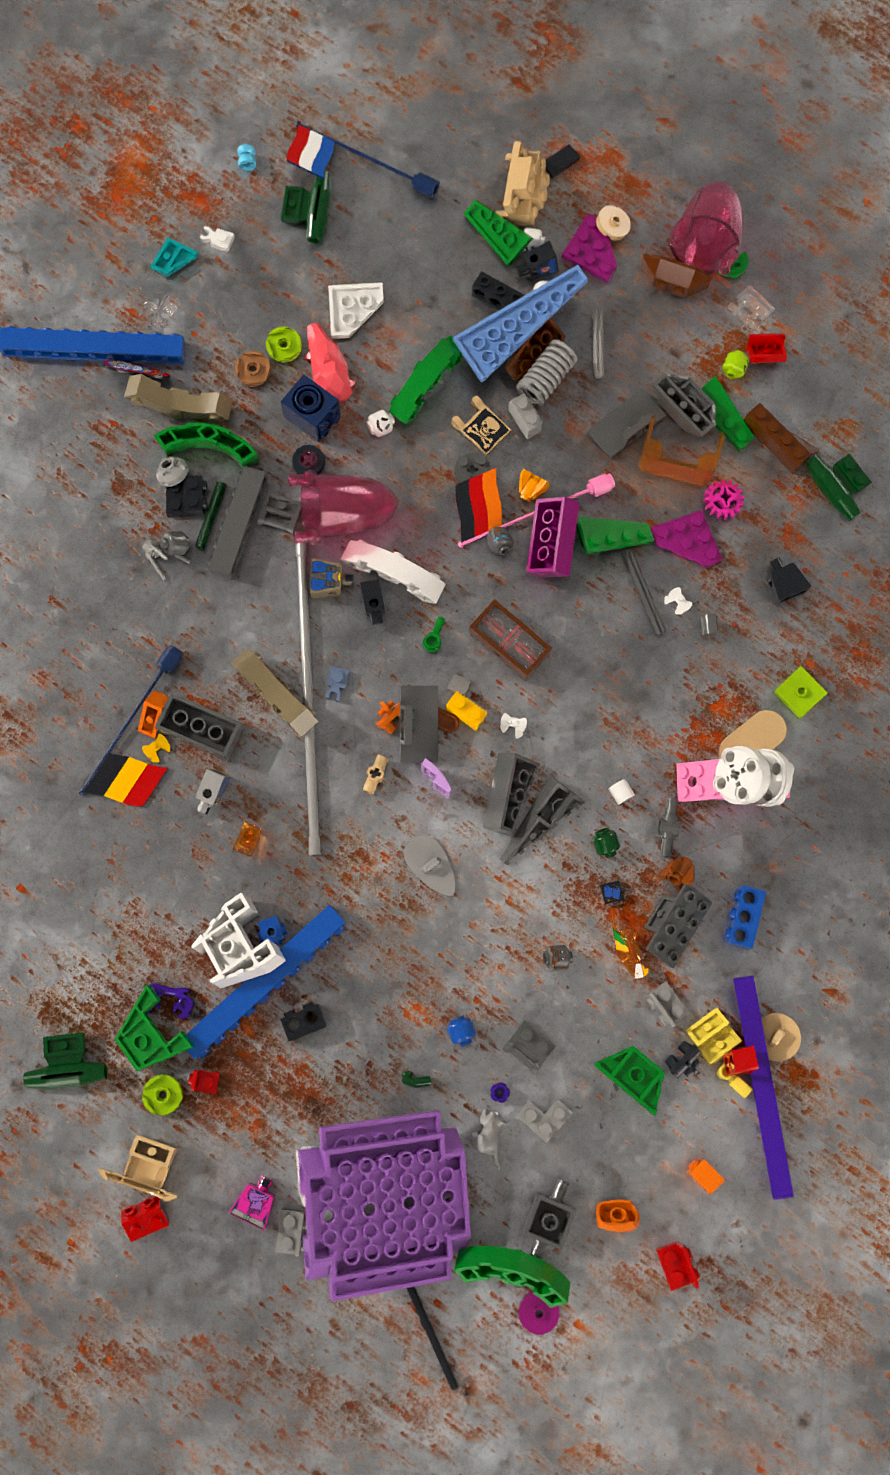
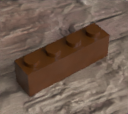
[744,403,820,474]

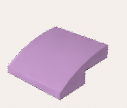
[421,758,451,799]

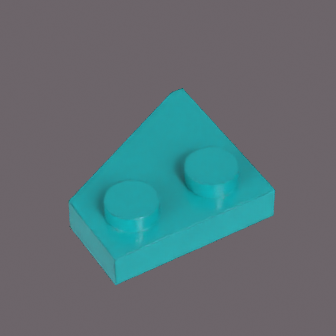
[150,237,199,277]

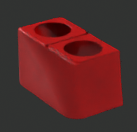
[723,1045,758,1076]

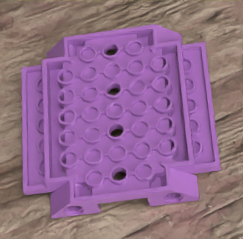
[298,1110,471,1302]

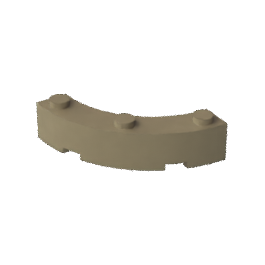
[124,374,233,423]
[231,648,318,737]

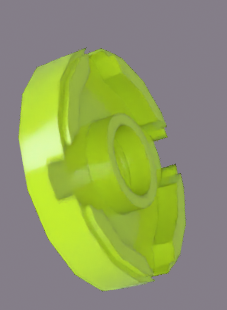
[265,326,302,363]
[142,1075,183,1116]

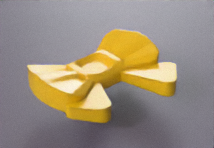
[142,734,171,763]

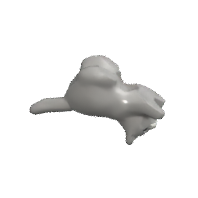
[470,1109,507,1169]

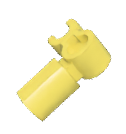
[717,1062,753,1098]

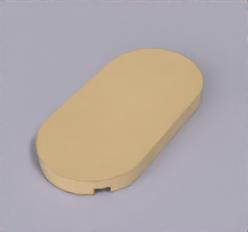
[719,710,787,759]

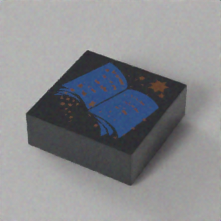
[600,881,624,904]

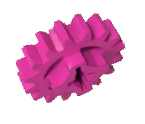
[703,479,745,520]

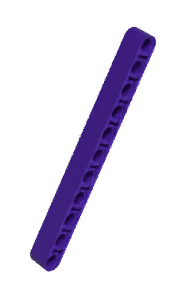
[733,975,794,1200]

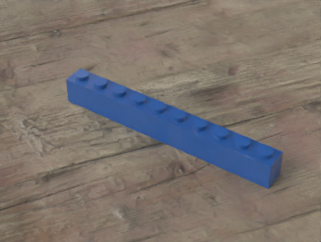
[0,326,186,364]
[186,905,346,1059]

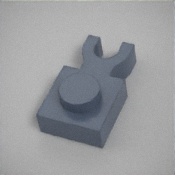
[326,666,350,702]

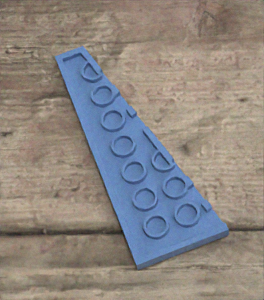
[453,265,588,382]

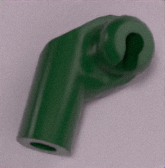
[401,1071,431,1088]

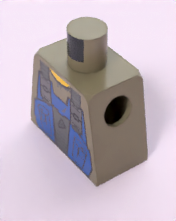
[310,558,354,598]

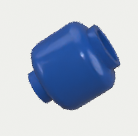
[447,1015,476,1047]

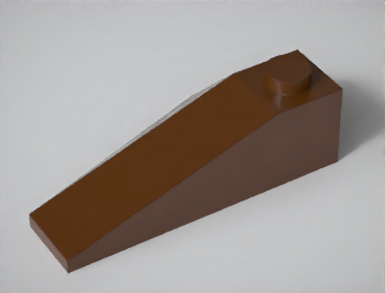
[504,318,566,381]

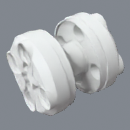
[713,746,794,807]

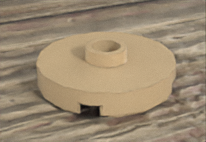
[596,206,631,240]

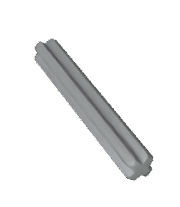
[592,310,604,379]

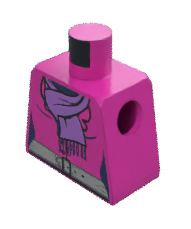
[229,1175,275,1230]

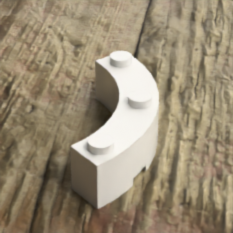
[340,539,446,604]

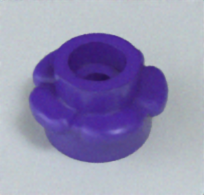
[490,1082,510,1103]

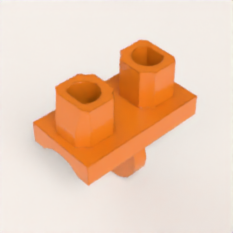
[375,700,400,734]

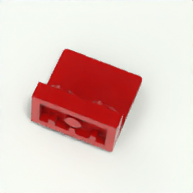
[656,1241,701,1291]

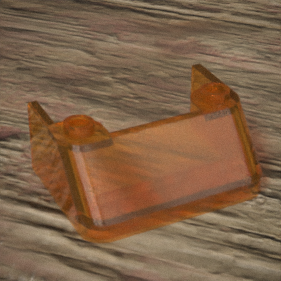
[639,415,725,486]

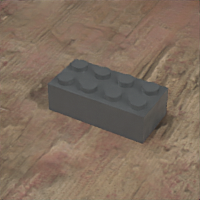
[155,693,244,762]

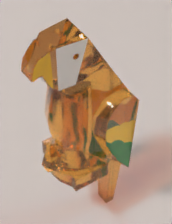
[610,908,649,979]

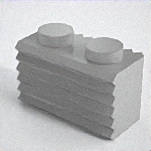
[508,393,543,439]

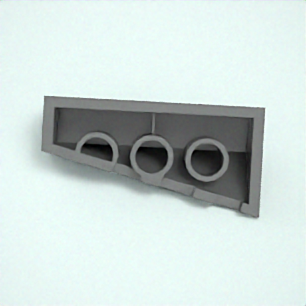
[483,753,540,833]

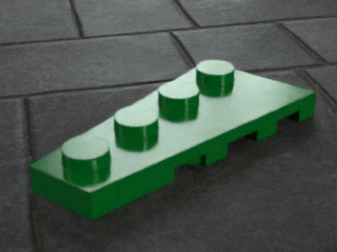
[464,200,534,266]
[701,376,754,451]
[577,516,654,554]

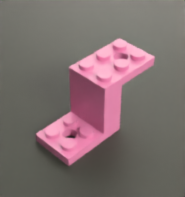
[677,759,790,802]

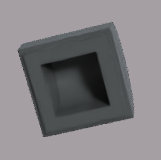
[700,614,718,637]

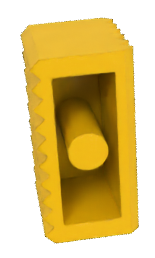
[446,691,487,731]

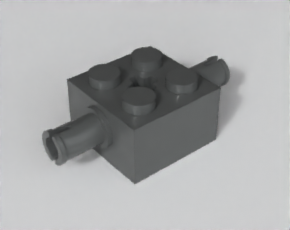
[522,1178,577,1259]

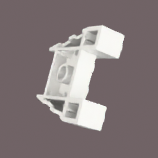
[191,892,286,988]

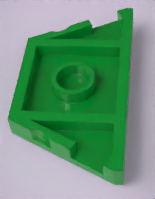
[593,1046,665,1116]

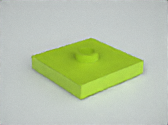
[773,666,827,719]

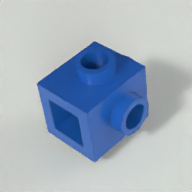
[257,916,287,946]

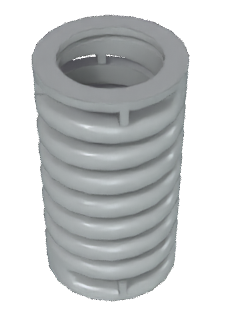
[516,340,577,407]

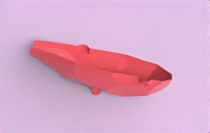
[305,323,356,403]

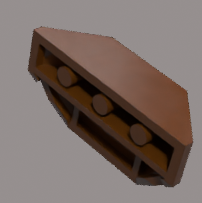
[640,253,712,298]

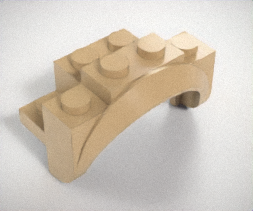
[496,141,550,226]

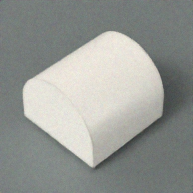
[609,779,635,805]

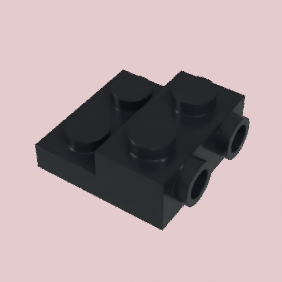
[166,475,208,517]

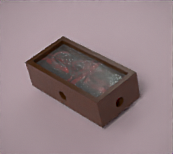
[469,599,552,681]

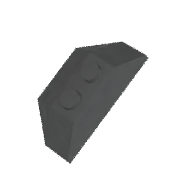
[651,373,716,438]

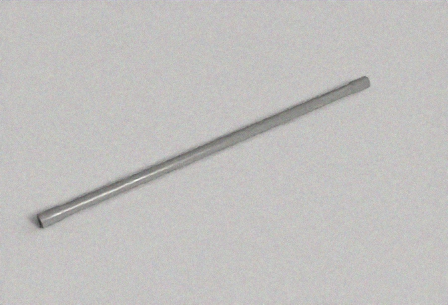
[296,538,321,856]

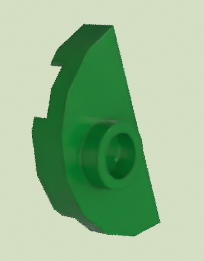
[715,251,748,279]

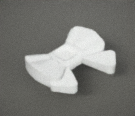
[664,587,692,615]
[500,713,527,739]

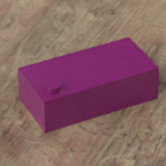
[526,497,579,578]

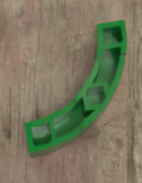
[388,335,464,424]
[154,423,260,468]
[454,1246,571,1308]

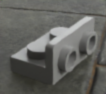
[646,981,690,1028]
[275,1209,307,1257]

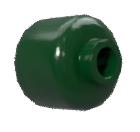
[592,828,620,858]

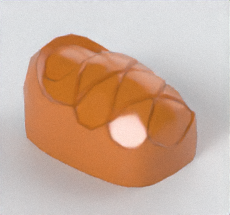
[596,1200,640,1232]

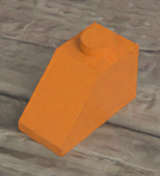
[138,690,169,739]
[686,1158,725,1195]

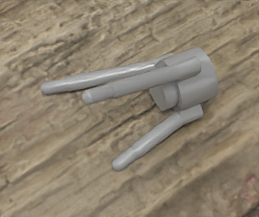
[142,538,190,581]

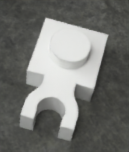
[200,226,235,252]

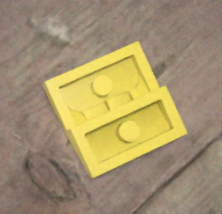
[685,1008,742,1066]

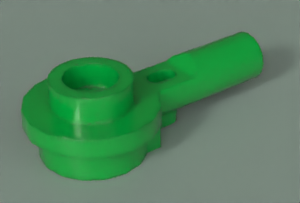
[423,616,445,653]

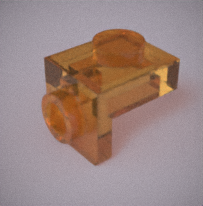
[233,822,261,857]

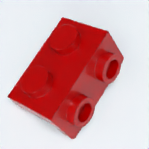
[746,333,787,363]
[121,1196,169,1242]

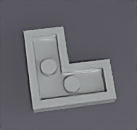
[516,1099,573,1144]

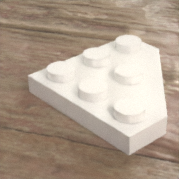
[328,283,384,339]

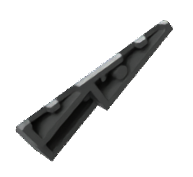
[500,776,585,865]

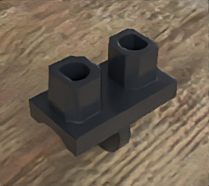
[665,1041,702,1078]

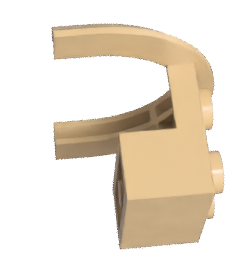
[98,1135,178,1201]

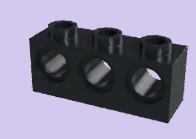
[472,271,525,311]

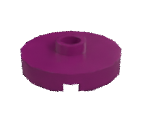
[518,1291,560,1335]

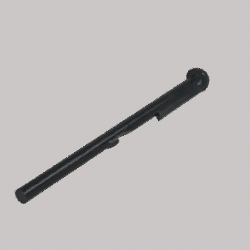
[406,1286,459,1390]

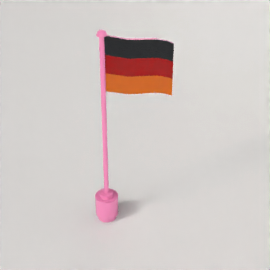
[455,468,615,548]

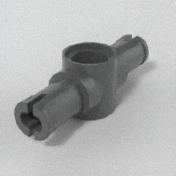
[658,798,681,857]

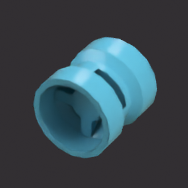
[237,144,256,171]

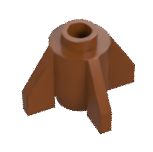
[658,857,695,893]

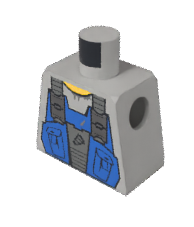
[196,769,232,815]

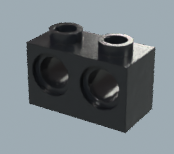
[280,1002,328,1042]

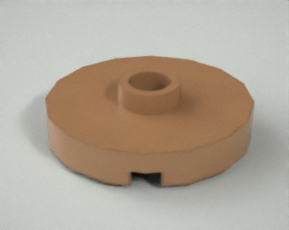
[235,350,272,387]

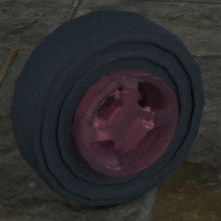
[292,445,325,478]

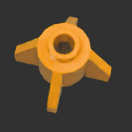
[518,468,550,502]

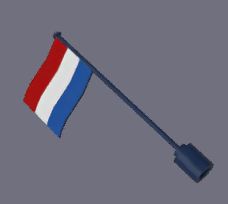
[287,121,440,198]

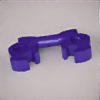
[148,983,194,1019]

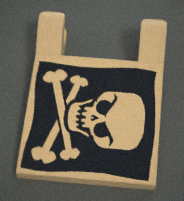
[451,396,511,455]

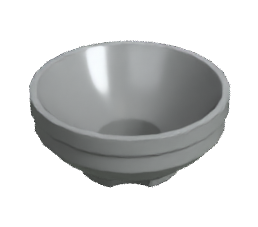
[156,457,189,487]

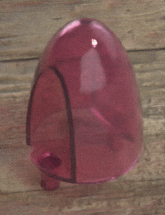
[670,181,743,275]
[288,470,398,545]

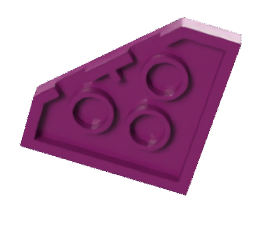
[561,213,617,283]
[651,510,723,568]

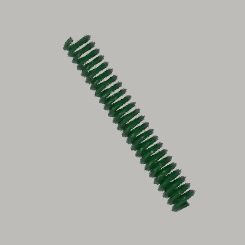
[195,481,227,550]

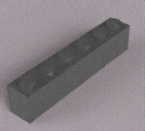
[207,466,268,580]

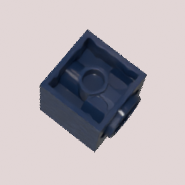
[280,374,341,442]

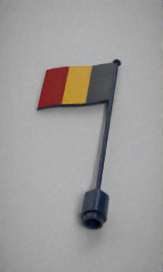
[78,645,183,807]

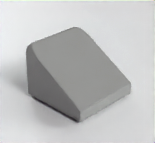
[447,674,472,696]

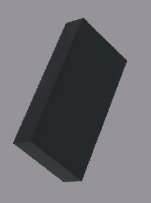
[545,144,580,179]

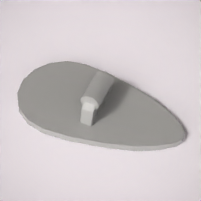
[404,835,455,896]

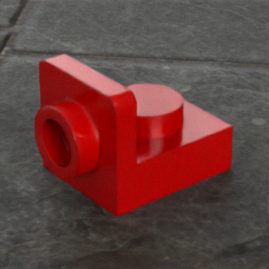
[188,1070,221,1094]

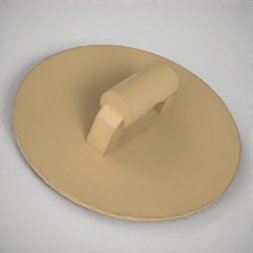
[761,1013,801,1062]

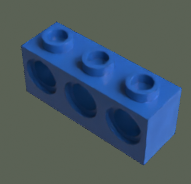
[724,885,766,950]

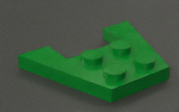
[114,985,195,1071]

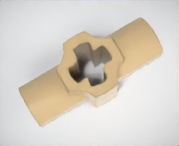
[362,755,389,795]

